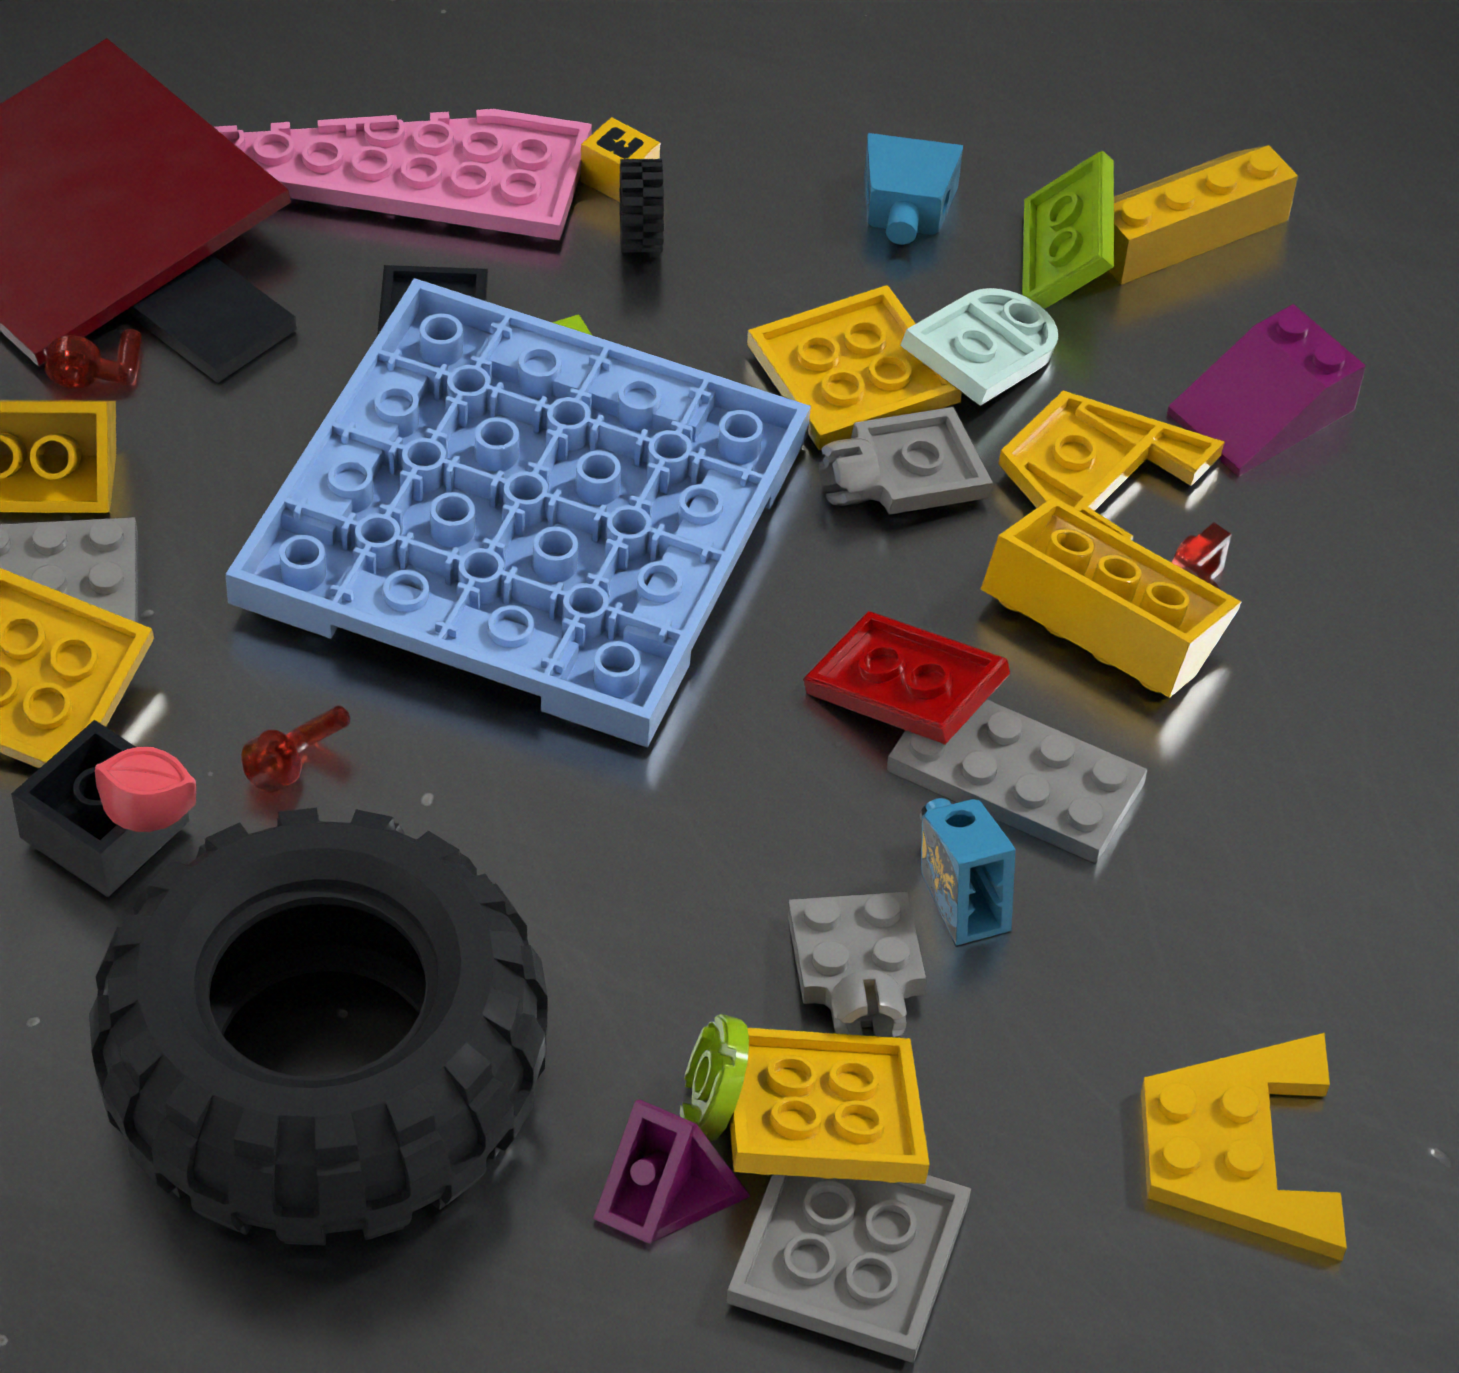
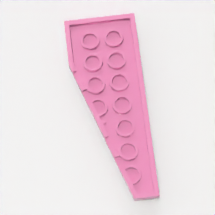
[214,109,592,240]

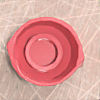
[95,747,196,832]

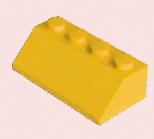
[1109,145,1298,285]
[0,400,116,513]
[980,497,1241,698]

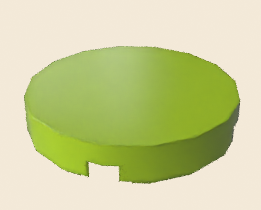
[680,1014,749,1142]

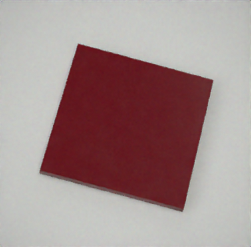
[0,38,291,366]

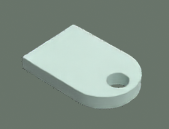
[900,288,1058,406]

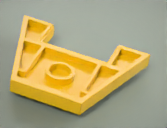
[998,390,1225,540]
[1141,1033,1347,1261]

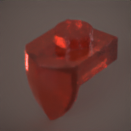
[1171,522,1231,589]

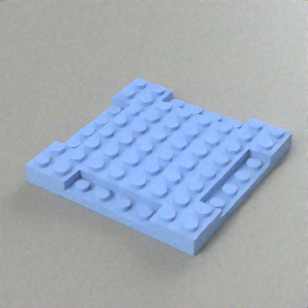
[226,278,811,748]

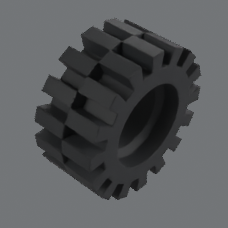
[619,159,664,252]

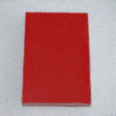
[803,611,1010,745]

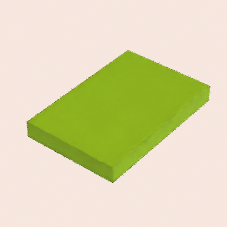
[1022,151,1114,309]

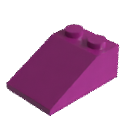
[1167,304,1366,477]

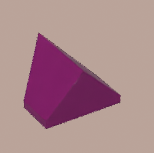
[593,1099,751,1244]

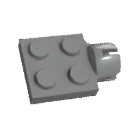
[819,407,993,515]
[788,892,926,1038]

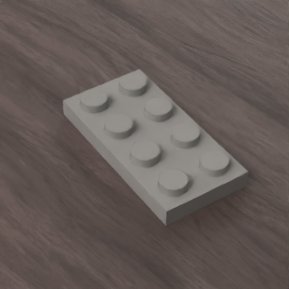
[887,700,1147,864]

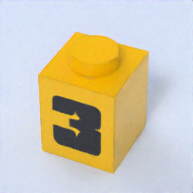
[581,117,660,202]

